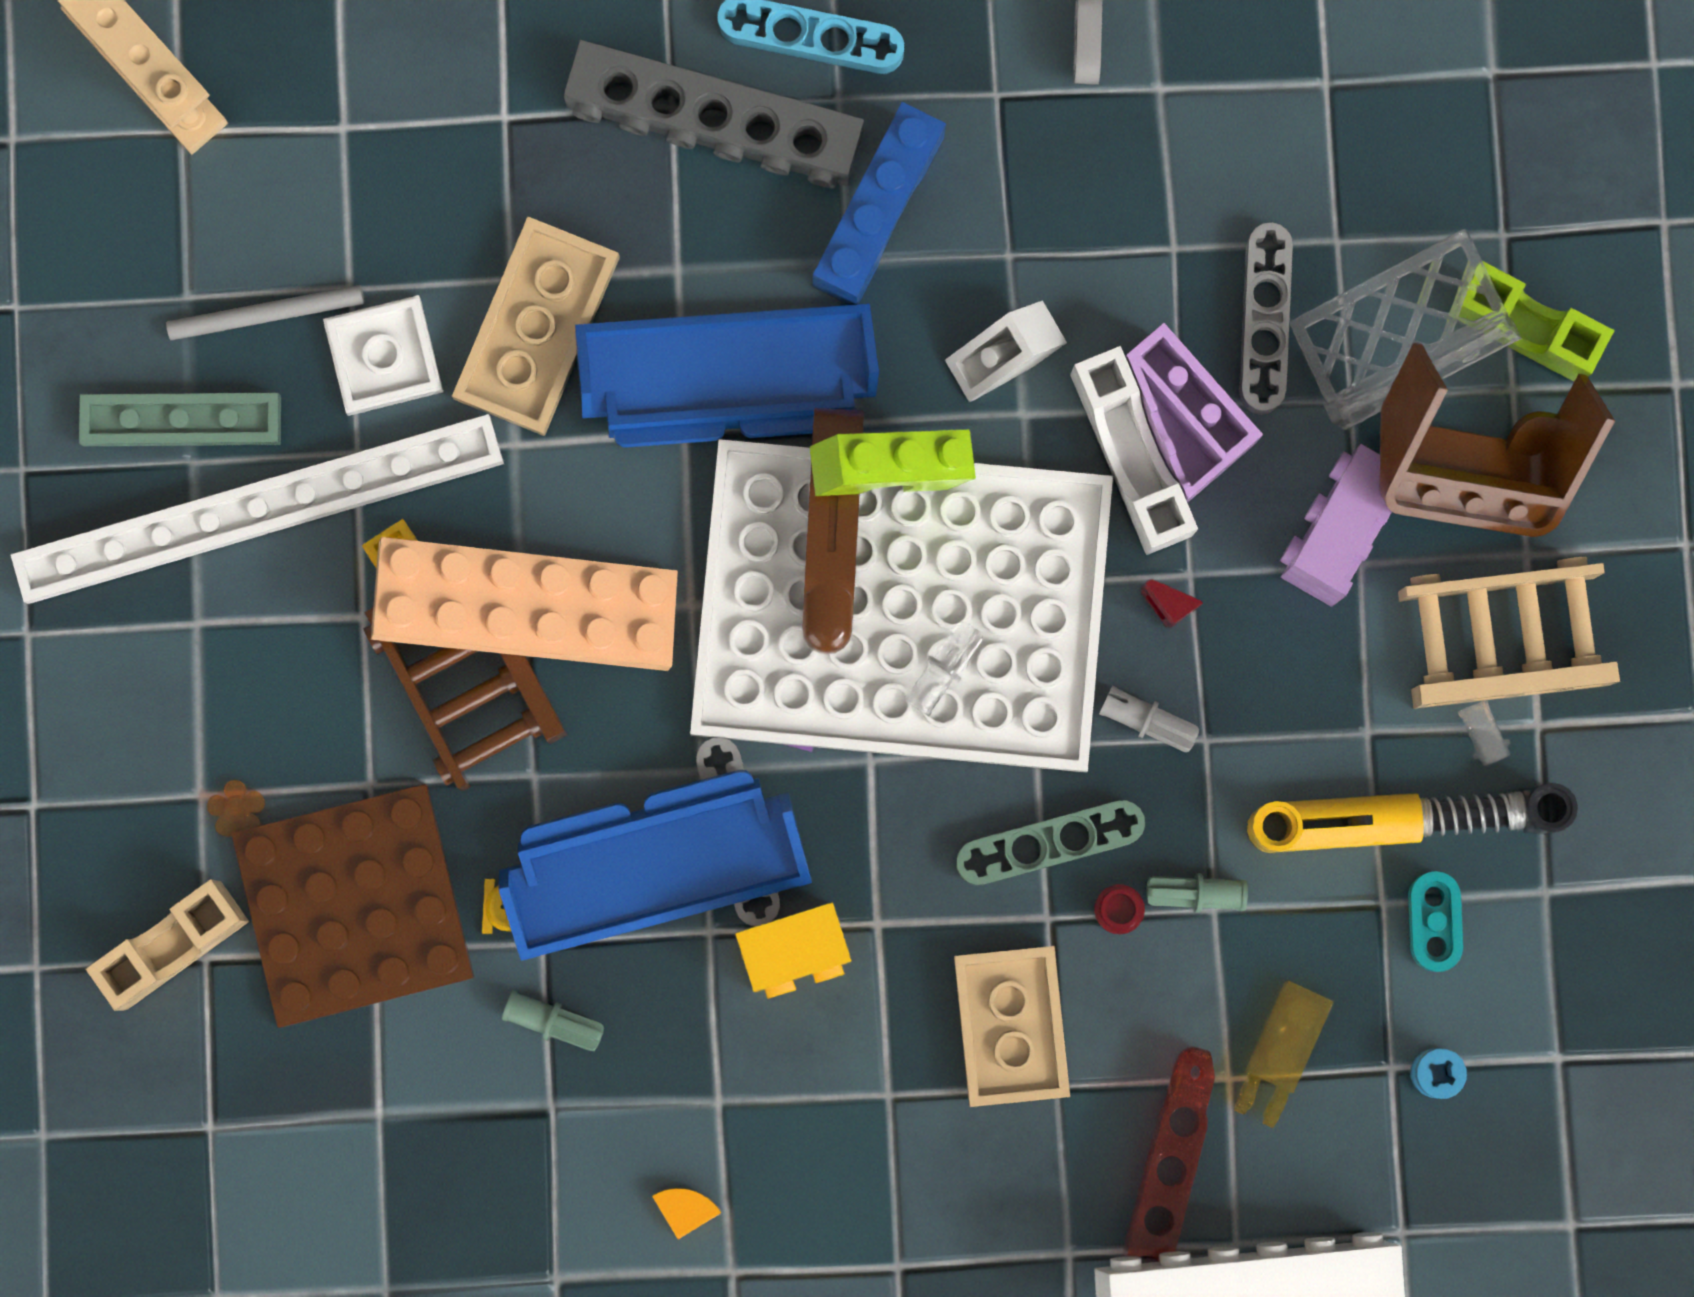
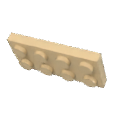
[452,217,620,436]

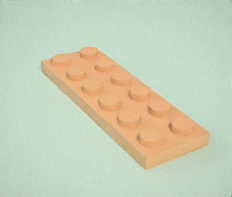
[371,537,678,671]

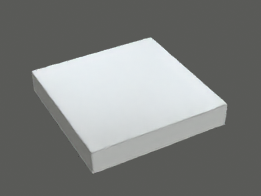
[323,295,444,416]

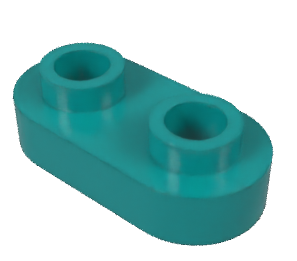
[1408,871,1463,972]

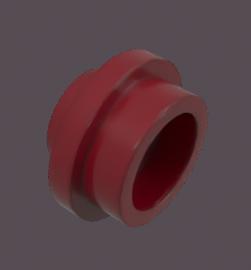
[1094,884,1145,935]

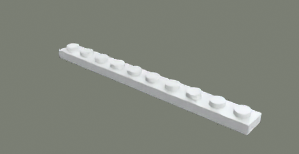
[11,414,504,604]

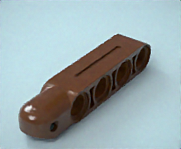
[802,408,864,654]

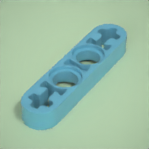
[718,0,904,74]

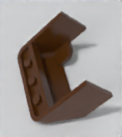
[1379,342,1615,537]

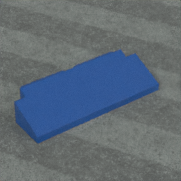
[575,304,879,447]
[498,769,812,961]

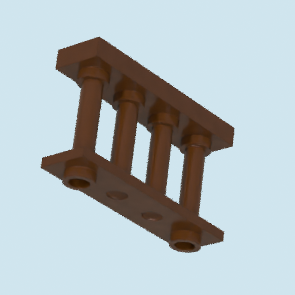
[363,608,568,791]

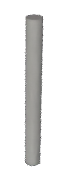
[166,285,364,341]

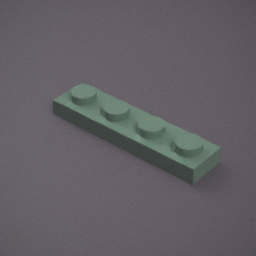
[79,393,281,446]

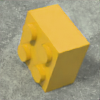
[735,902,851,999]

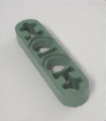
[956,800,1145,886]

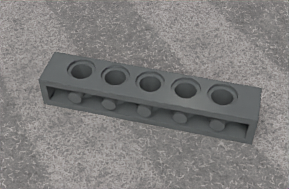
[564,40,864,189]

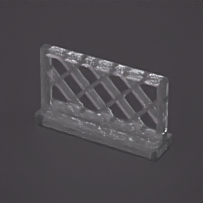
[1289,229,1522,430]

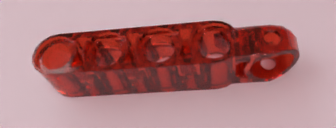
[1121,1046,1215,1262]

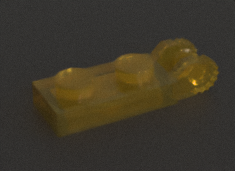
[1234,981,1334,1128]

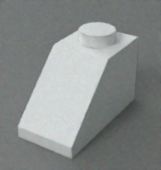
[945,301,1067,402]

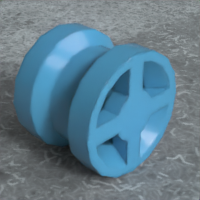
[1410,1048,1467,1099]

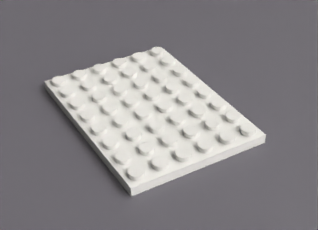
[690,439,1113,772]

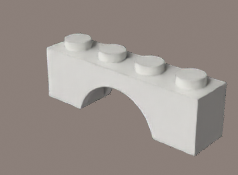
[1070,346,1198,555]

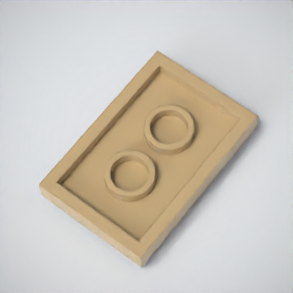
[954,946,1070,1107]

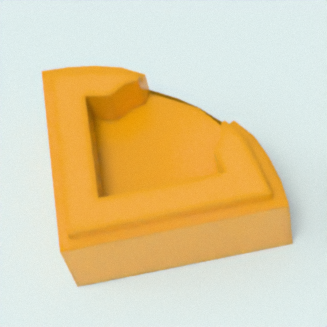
[652,1188,722,1239]

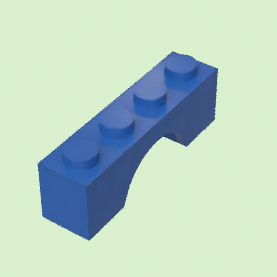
[813,102,946,305]

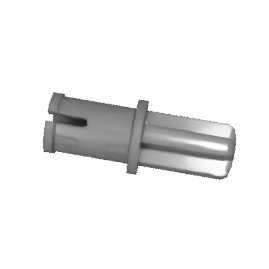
[1099,685,1199,752]

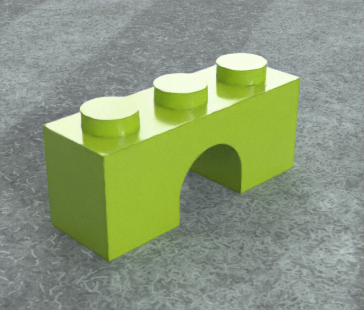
[1449,261,1615,381]
[809,429,976,496]

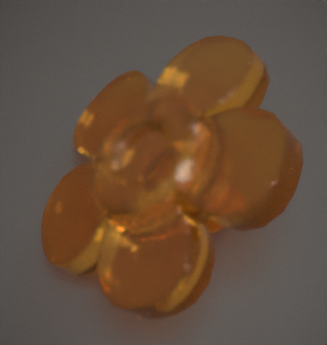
[207,780,265,837]

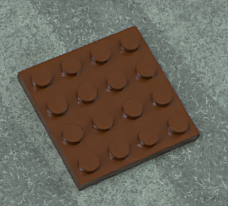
[231,784,475,1028]

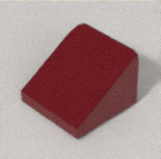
[1141,579,1203,629]

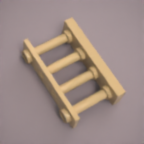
[57,0,228,155]
[1398,557,1620,709]

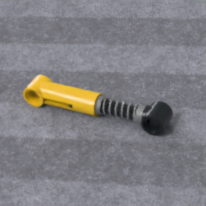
[1247,783,1578,853]

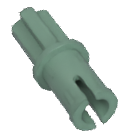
[1146,873,1248,913]
[502,990,604,1051]

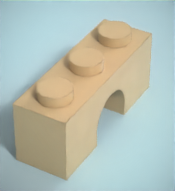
[86,879,250,1011]

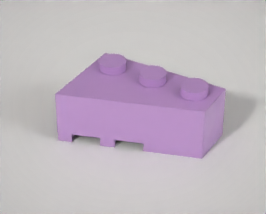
[1125,323,1263,503]
[1280,444,1392,607]

